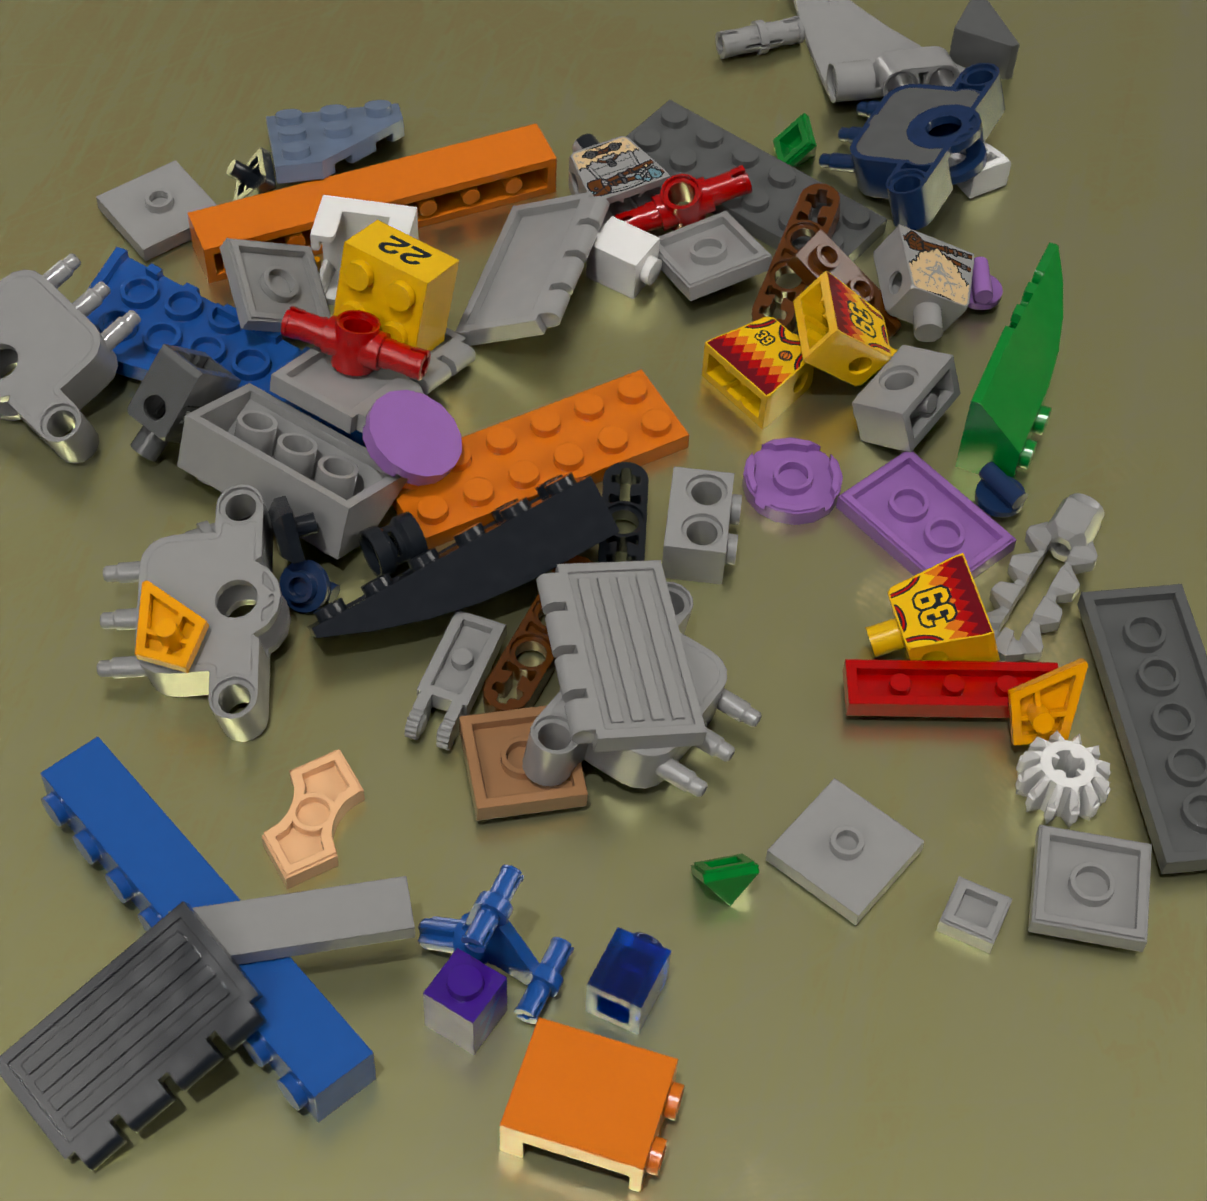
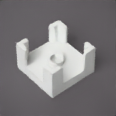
[310,195,419,305]

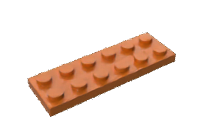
[392,369,689,549]

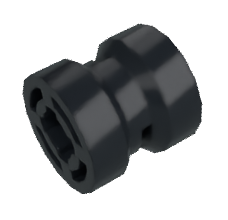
[358,512,428,577]

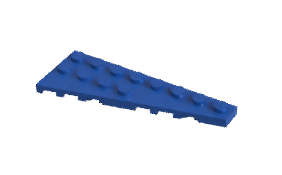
[86,247,366,447]

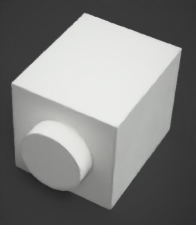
[586,216,662,299]

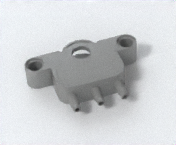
[0,253,141,464]
[97,484,291,742]
[523,581,762,797]

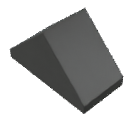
[949,0,1020,80]

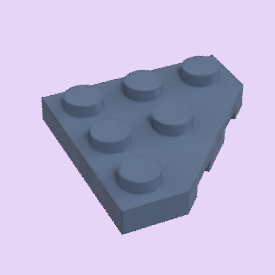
[266,100,405,184]

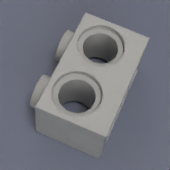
[662,467,742,584]

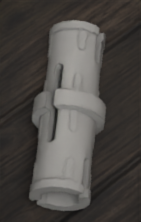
[715,16,804,59]

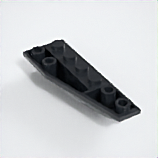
[308,472,620,638]

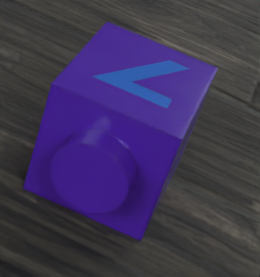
[423,948,507,1055]

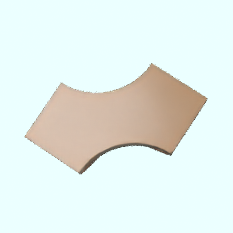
[262,749,365,889]

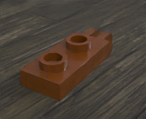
[786,229,901,341]

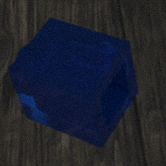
[585,927,671,1035]

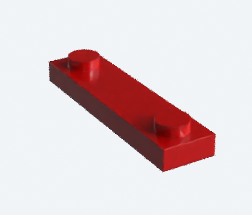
[843,659,1058,718]

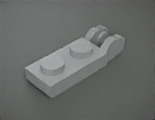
[404,610,507,750]

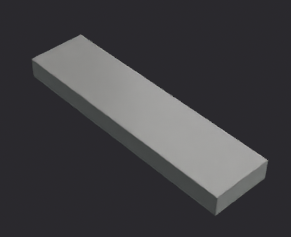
[168,876,415,965]

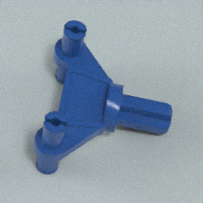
[418,864,574,1024]

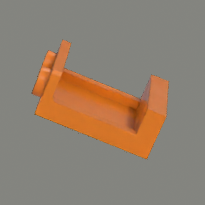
[499,1017,685,1192]

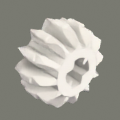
[1015,730,1111,827]

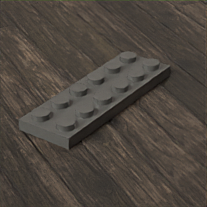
[626,100,887,262]
[1077,584,1207,874]

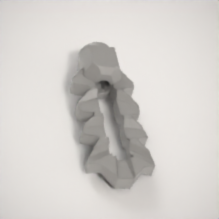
[987,493,1105,662]

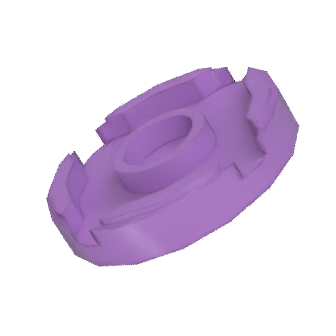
[363,389,462,486]
[742,437,843,525]

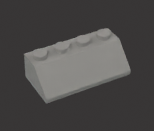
[177,383,407,560]

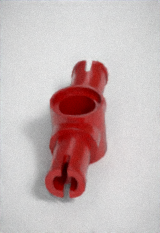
[614,165,753,232]
[281,306,431,381]

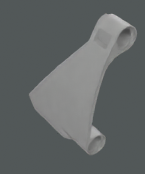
[793,0,965,103]

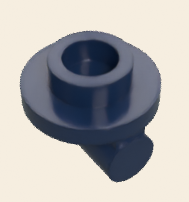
[975,462,1028,518]
[279,560,340,613]

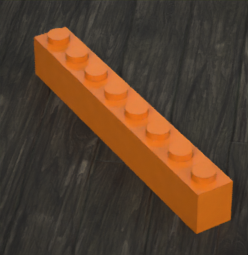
[187,123,557,284]

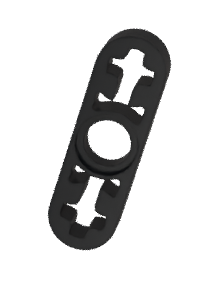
[598,462,649,562]

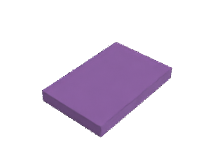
[836,451,1017,579]

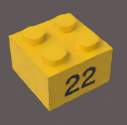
[333,220,459,351]

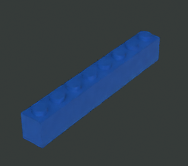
[40,736,376,1123]

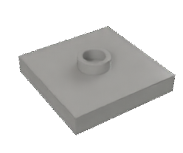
[96,160,217,261]
[658,211,772,301]
[220,238,331,332]
[766,778,925,925]
[1028,825,1152,952]

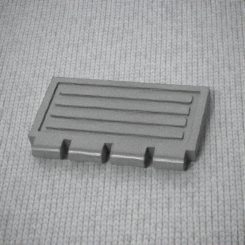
[455,192,609,346]
[270,328,476,434]
[536,560,707,752]

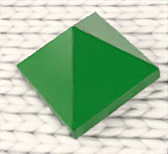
[773,113,817,168]
[691,853,760,906]

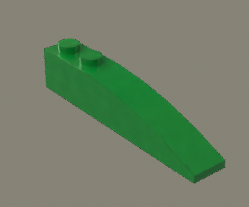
[955,242,1063,478]

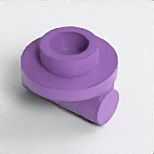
[968,257,1003,310]

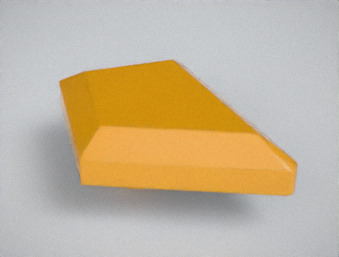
[135,580,209,673]
[1008,658,1088,746]

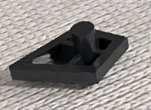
[226,147,277,201]
[268,496,319,564]

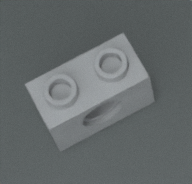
[852,345,961,453]

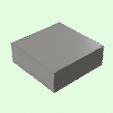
[936,876,1012,953]

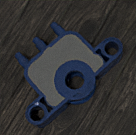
[819,63,1005,230]

